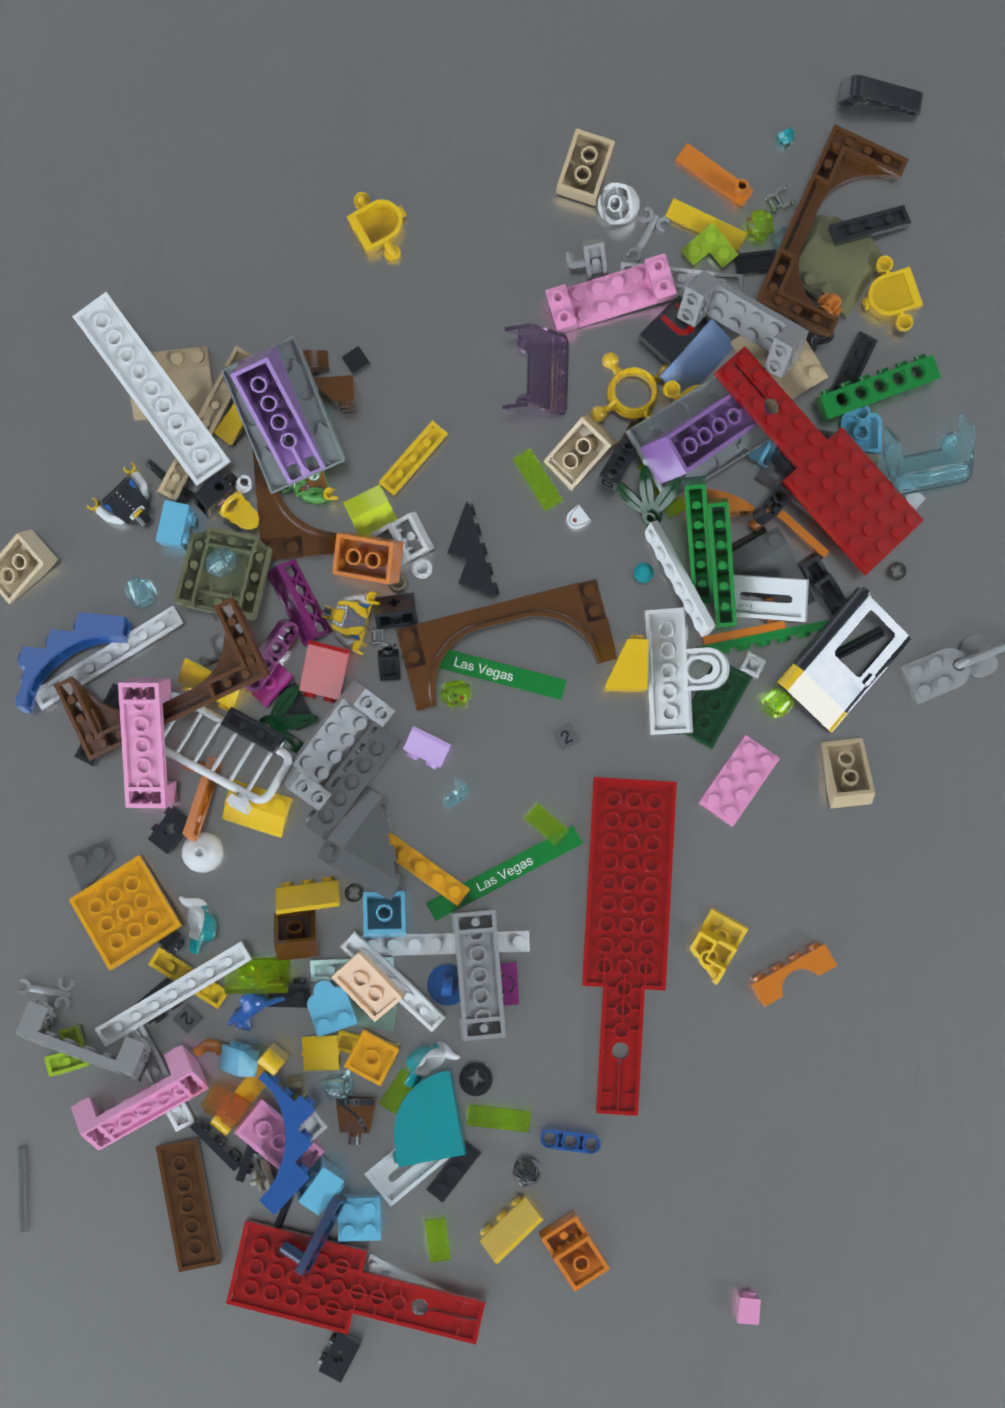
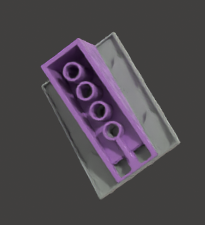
[221,334,346,494]
[625,364,772,500]

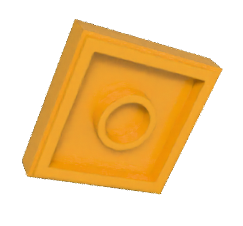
[344,1029,400,1086]

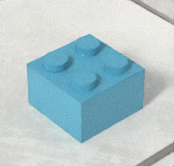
[155,500,197,551]
[363,891,406,938]
[297,1155,345,1216]
[338,1193,382,1242]

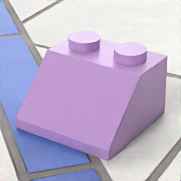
[403,726,452,769]

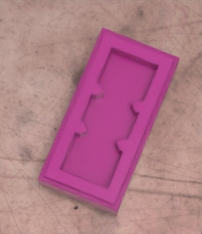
[251,663,294,707]

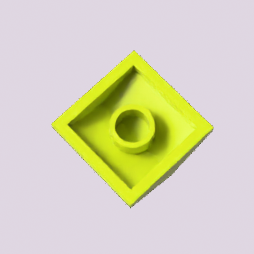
[343,484,397,535]

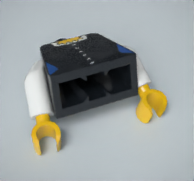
[87,462,151,526]

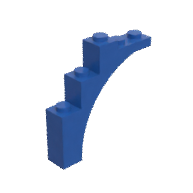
[15,612,132,713]
[258,1071,317,1215]

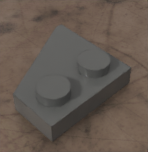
[67,839,115,891]

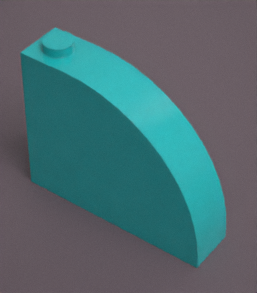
[393,1070,467,1168]

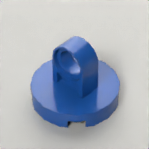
[427,963,460,1006]

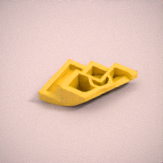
[690,907,749,985]

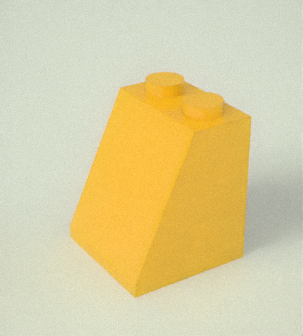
[604,635,649,692]

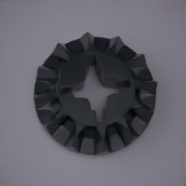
[459,1062,493,1096]

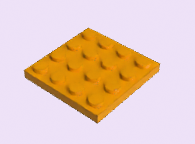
[68,855,182,971]

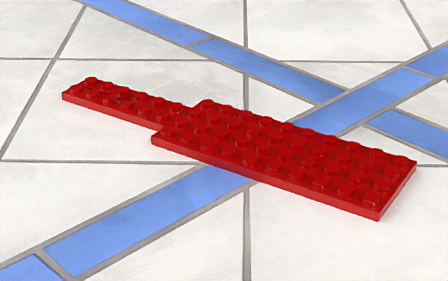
[582,777,677,1116]

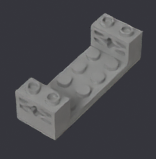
[677,270,809,379]
[282,679,395,811]
[450,909,506,1041]
[15,1000,154,1082]

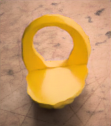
[217,489,259,530]

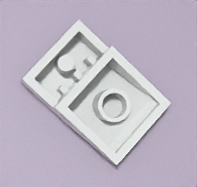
[370,512,435,567]

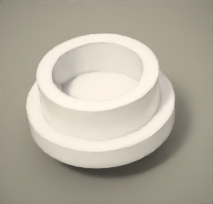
[412,558,433,579]

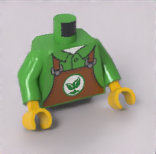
[282,471,338,504]

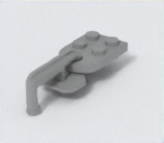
[902,635,1005,704]

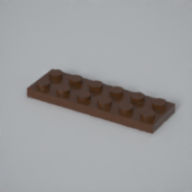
[156,1138,221,1272]

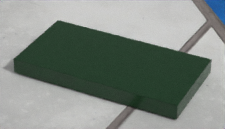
[682,665,753,750]

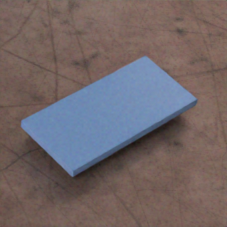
[659,319,733,392]

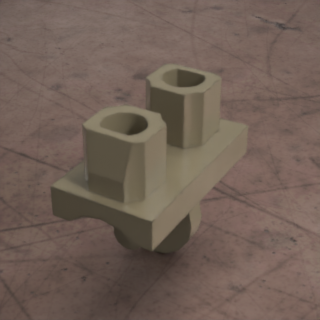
[250,1157,277,1192]

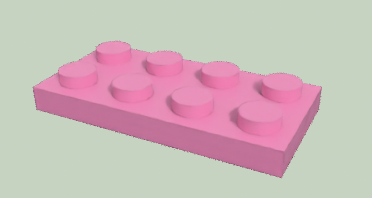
[698,735,780,827]
[233,1099,324,1170]

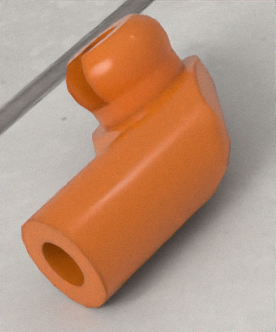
[192,1038,222,1057]

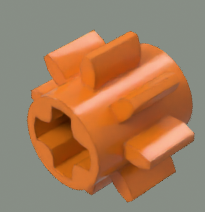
[816,292,843,316]

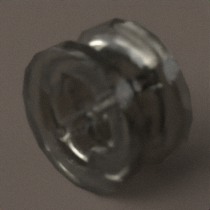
[886,562,907,581]
[344,883,364,902]

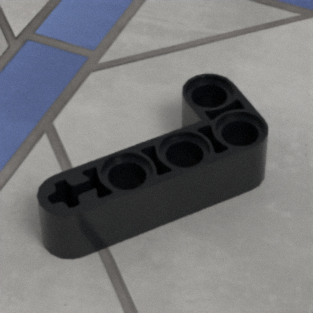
[838,75,923,117]
[753,449,796,525]

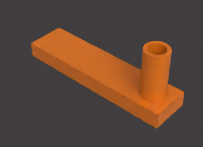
[675,143,754,208]
[748,508,830,560]
[701,597,786,645]
[182,756,222,842]

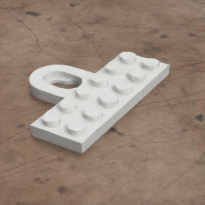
[645,607,730,735]

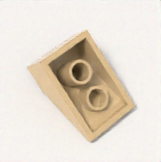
[543,414,619,490]
[0,529,58,604]
[821,738,875,808]

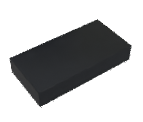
[734,249,776,275]

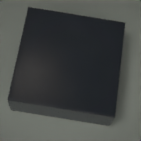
[342,346,370,375]

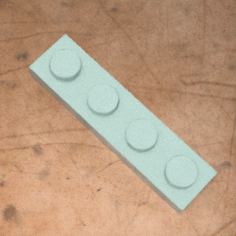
[310,956,394,981]

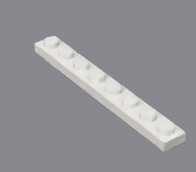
[35,605,185,710]
[362,930,530,956]
[95,941,252,1047]

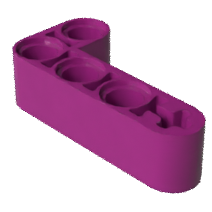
[245,619,299,692]

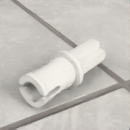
[235,475,252,493]

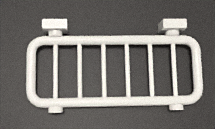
[163,691,292,815]

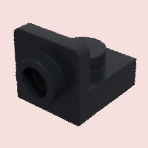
[378,647,401,681]
[158,930,186,954]

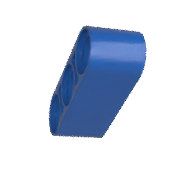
[540,1126,601,1154]

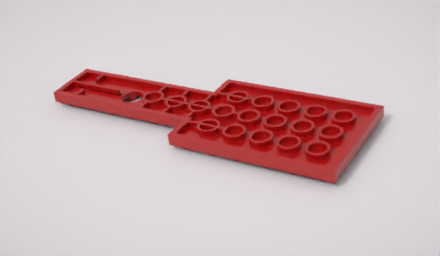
[713,346,924,575]
[226,1219,486,1345]

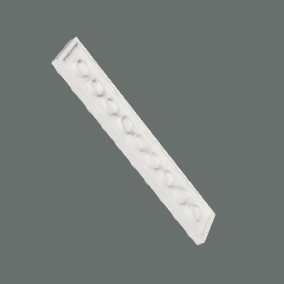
[72,292,231,486]

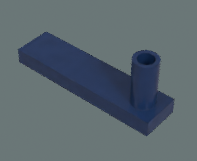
[280,1194,348,1276]

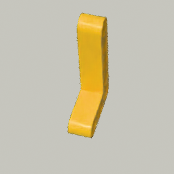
[210,1043,290,1136]

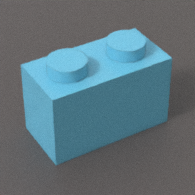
[219,1041,259,1077]

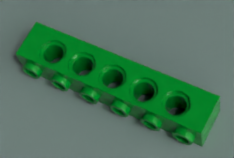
[815,353,942,422]
[684,476,714,603]
[707,497,737,628]

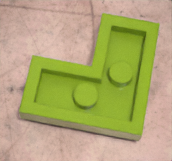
[681,223,739,268]
[44,1024,91,1078]

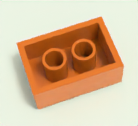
[332,532,404,584]

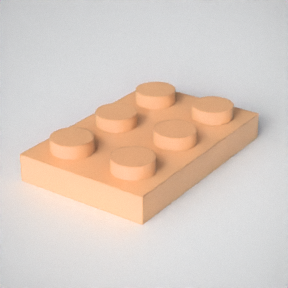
[331,950,405,1022]

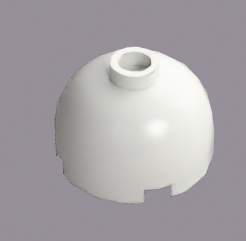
[598,183,640,225]
[182,832,224,873]

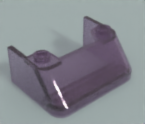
[502,323,569,416]

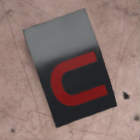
[638,295,708,365]

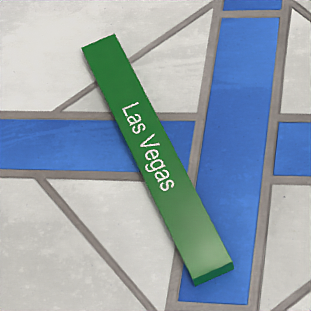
[401,649,567,700]
[426,826,583,921]

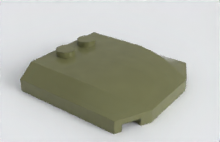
[799,215,884,319]
[174,527,273,620]

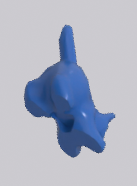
[227,987,285,1032]

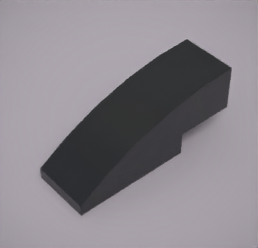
[798,553,846,616]

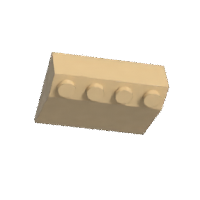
[730,335,828,413]
[130,346,214,421]

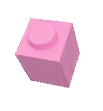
[736,1290,761,1325]

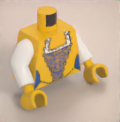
[322,591,381,655]

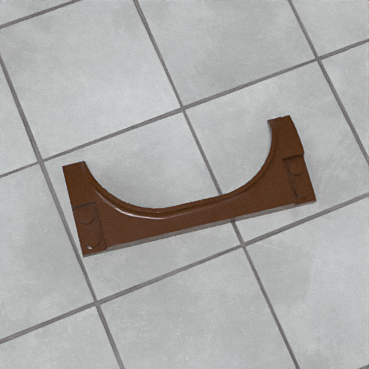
[756,124,909,337]
[252,350,337,561]
[396,579,617,711]
[54,597,271,761]

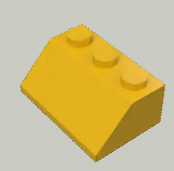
[177,658,246,711]
[222,779,294,838]
[275,876,343,914]
[480,1193,543,1264]

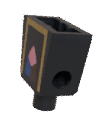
[194,472,238,519]

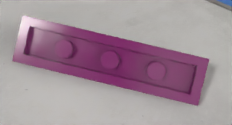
[267,559,333,646]

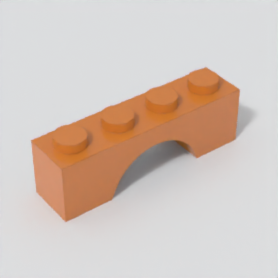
[750,941,837,1007]

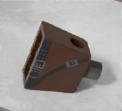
[336,1095,377,1145]

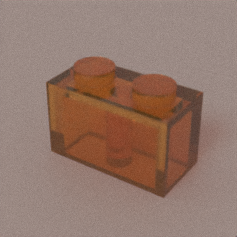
[200,1081,252,1128]

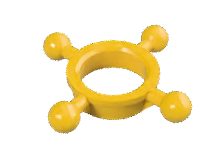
[591,352,668,422]

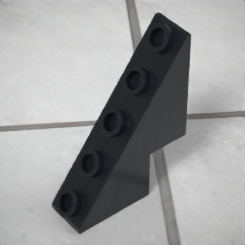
[597,417,645,492]
[447,501,500,599]

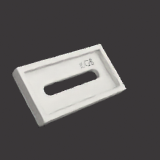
[734,574,809,622]
[364,1148,448,1206]

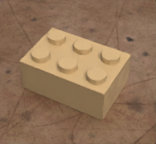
[556,128,615,206]

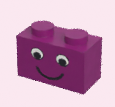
[500,961,519,1006]

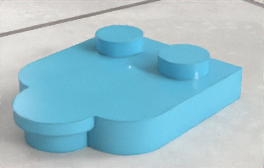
[840,406,882,455]
[307,980,358,1037]

